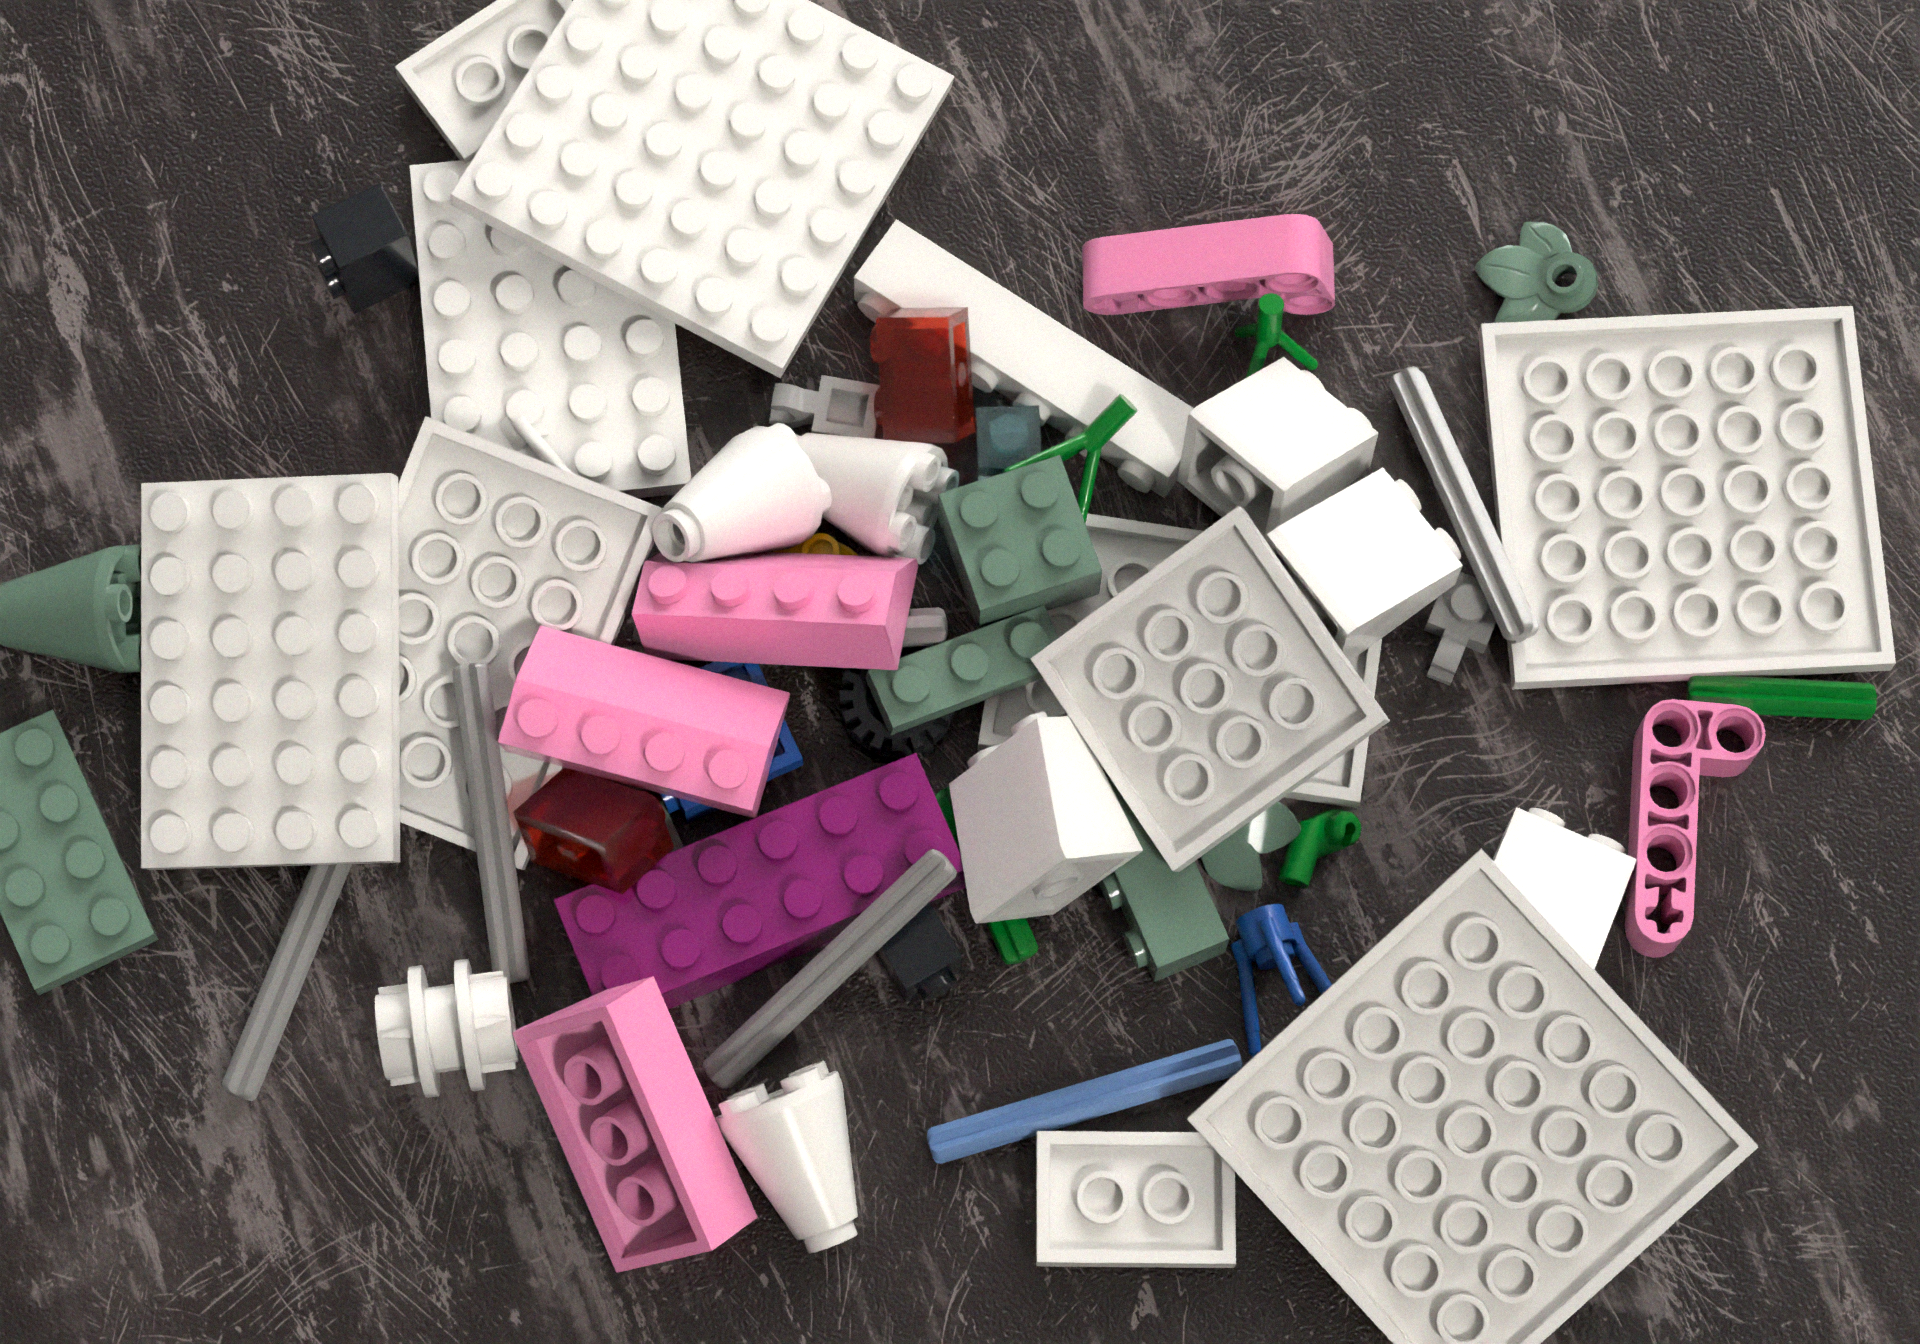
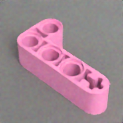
[1082,214,1335,315]
[1625,699,1766,958]

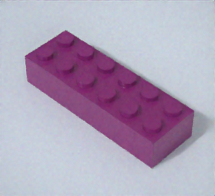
[554,753,966,1009]

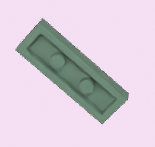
[865,605,1059,735]

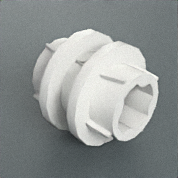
[375,959,519,1098]

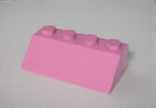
[632,552,918,670]
[498,626,791,818]
[512,976,758,1273]

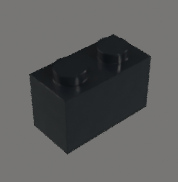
[309,183,420,314]

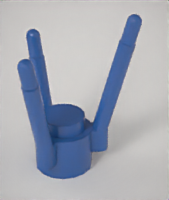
[1230,904,1332,1057]

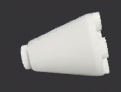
[652,423,832,563]
[795,433,959,564]
[715,1061,858,1253]

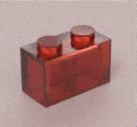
[870,307,975,443]
[513,767,674,894]

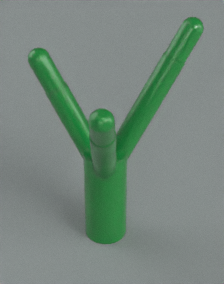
[1235,293,1318,378]
[1004,394,1138,523]

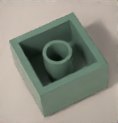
[938,455,1102,629]

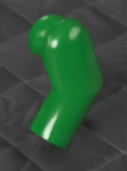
[1278,809,1362,889]

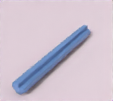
[927,1039,1242,1164]

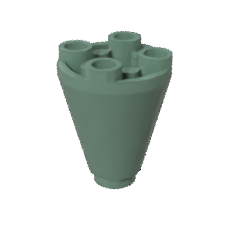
[0,544,141,673]

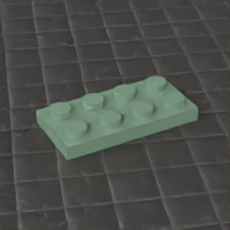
[0,709,159,995]

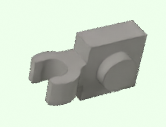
[769,375,883,439]
[1424,572,1496,686]

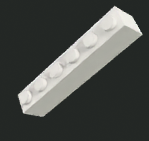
[854,219,1194,498]

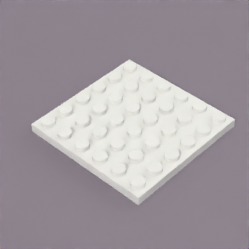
[450,0,954,378]
[1478,306,1896,690]
[1187,848,1758,1344]

